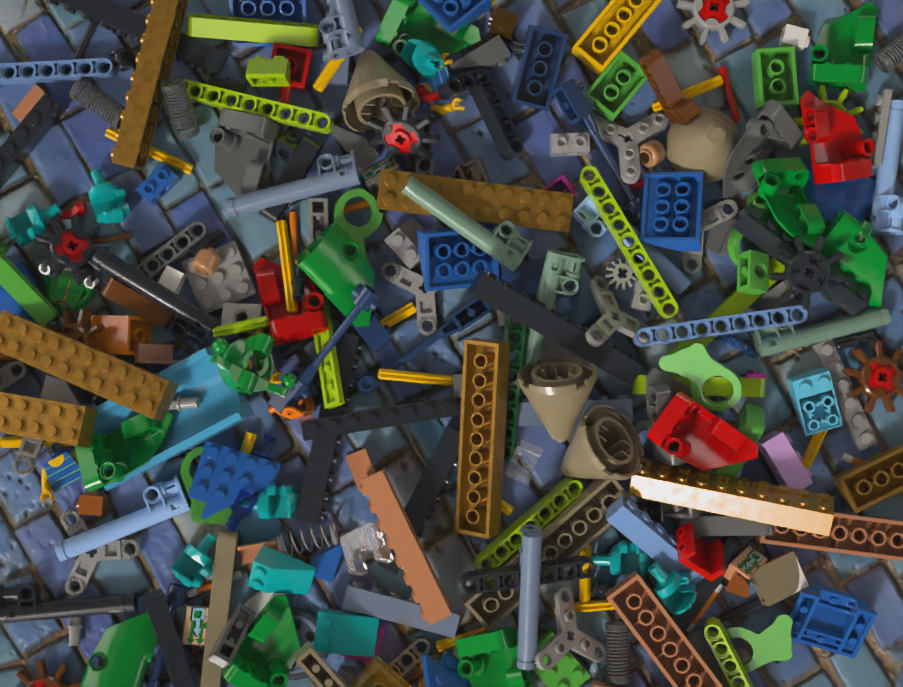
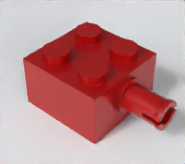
[271,43,314,104]

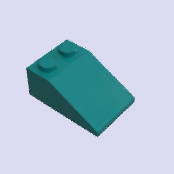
[248,545,316,594]
[313,608,380,657]

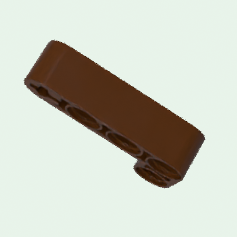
[639,48,700,125]
[101,275,175,330]

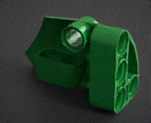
[375,0,481,56]
[751,157,825,249]
[821,210,888,307]
[295,222,375,327]
[74,412,174,492]
[222,595,300,687]
[80,612,157,687]
[455,626,533,687]

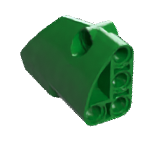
[808,1,879,91]

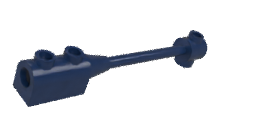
[551,78,643,221]
[268,283,380,414]
[355,298,493,397]
[146,583,188,687]

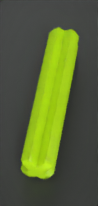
[212,316,269,338]

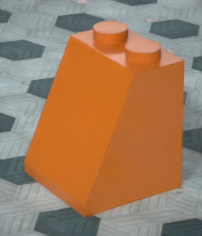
[90,315,153,355]

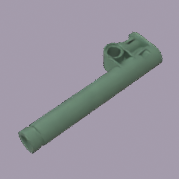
[401,176,533,272]
[522,249,586,367]
[750,306,891,357]

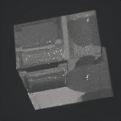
[504,438,544,485]
[340,522,394,576]

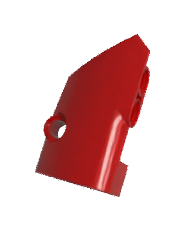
[800,90,875,184]
[253,257,329,345]
[647,391,758,470]

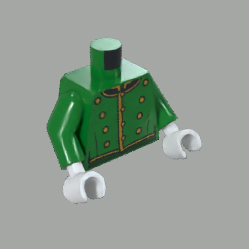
[39,262,99,317]

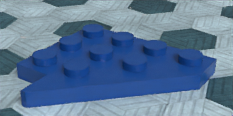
[188,441,281,519]
[422,650,472,687]

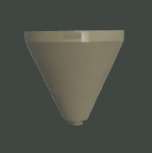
[342,50,420,135]
[665,107,741,184]
[517,356,597,442]
[560,405,644,480]

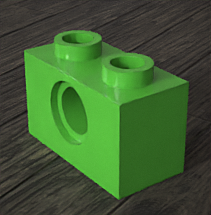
[737,250,769,296]

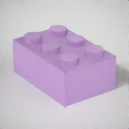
[757,430,813,490]

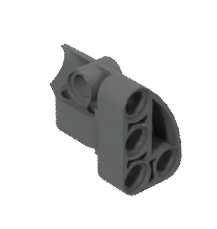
[723,100,802,198]
[209,108,279,213]
[645,367,705,466]

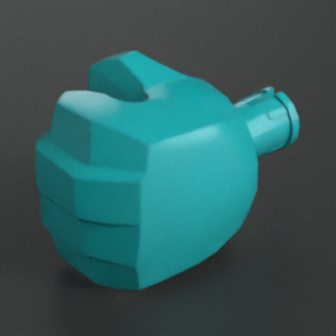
[400,39,444,80]
[88,169,130,224]
[5,203,62,248]
[241,483,299,519]
[171,532,217,588]
[593,541,651,576]
[648,562,697,615]

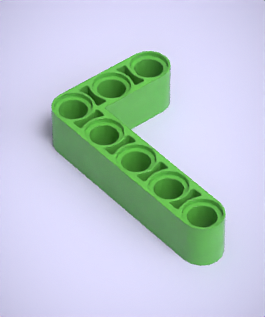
[0,239,59,326]
[712,401,765,477]

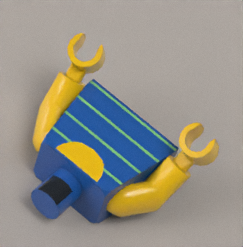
[419,53,465,114]
[40,443,82,504]

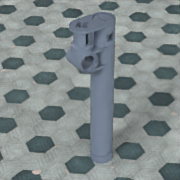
[319,0,364,61]
[225,150,361,217]
[517,524,543,670]

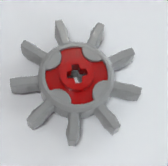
[676,0,750,45]

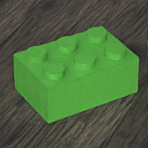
[751,46,799,111]
[584,50,647,122]
[533,628,591,687]

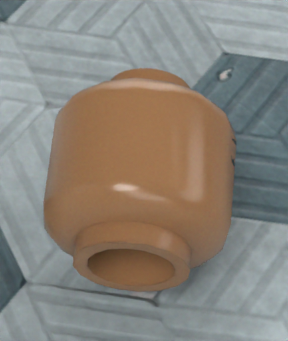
[638,140,665,167]
[192,247,221,277]

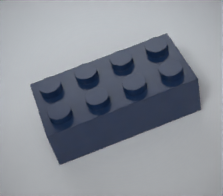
[509,25,568,111]
[500,259,581,300]

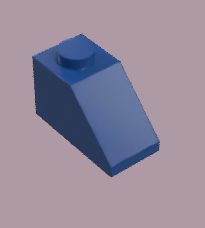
[310,542,346,583]

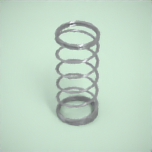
[277,521,339,557]

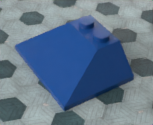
[803,157,876,222]
[789,584,877,659]

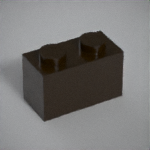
[488,7,519,43]

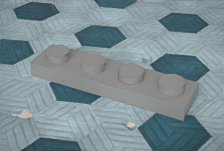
[868,89,893,169]

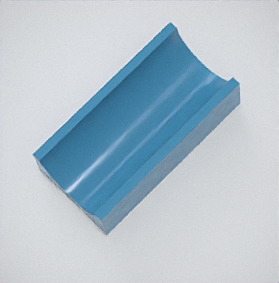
[93,347,255,491]

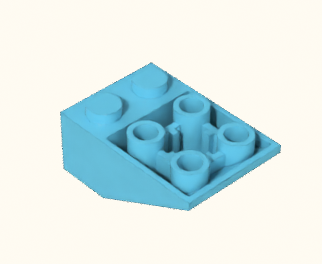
[785,367,843,436]

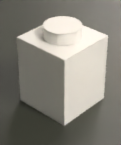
[778,24,810,53]
[159,265,187,294]

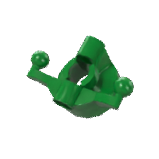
[210,333,297,398]

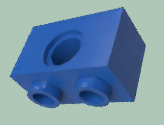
[136,162,181,206]

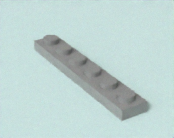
[812,339,878,451]

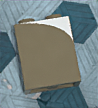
[750,550,809,606]

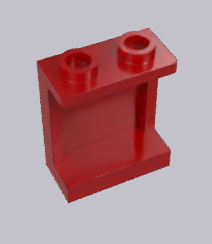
[676,522,726,582]

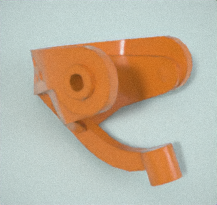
[268,394,315,420]

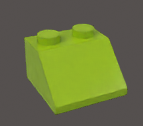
[246,56,290,87]

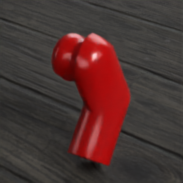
[415,84,442,103]
[59,201,87,220]

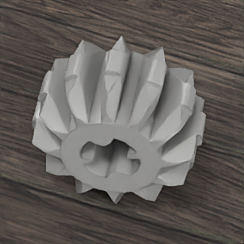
[605,257,637,290]

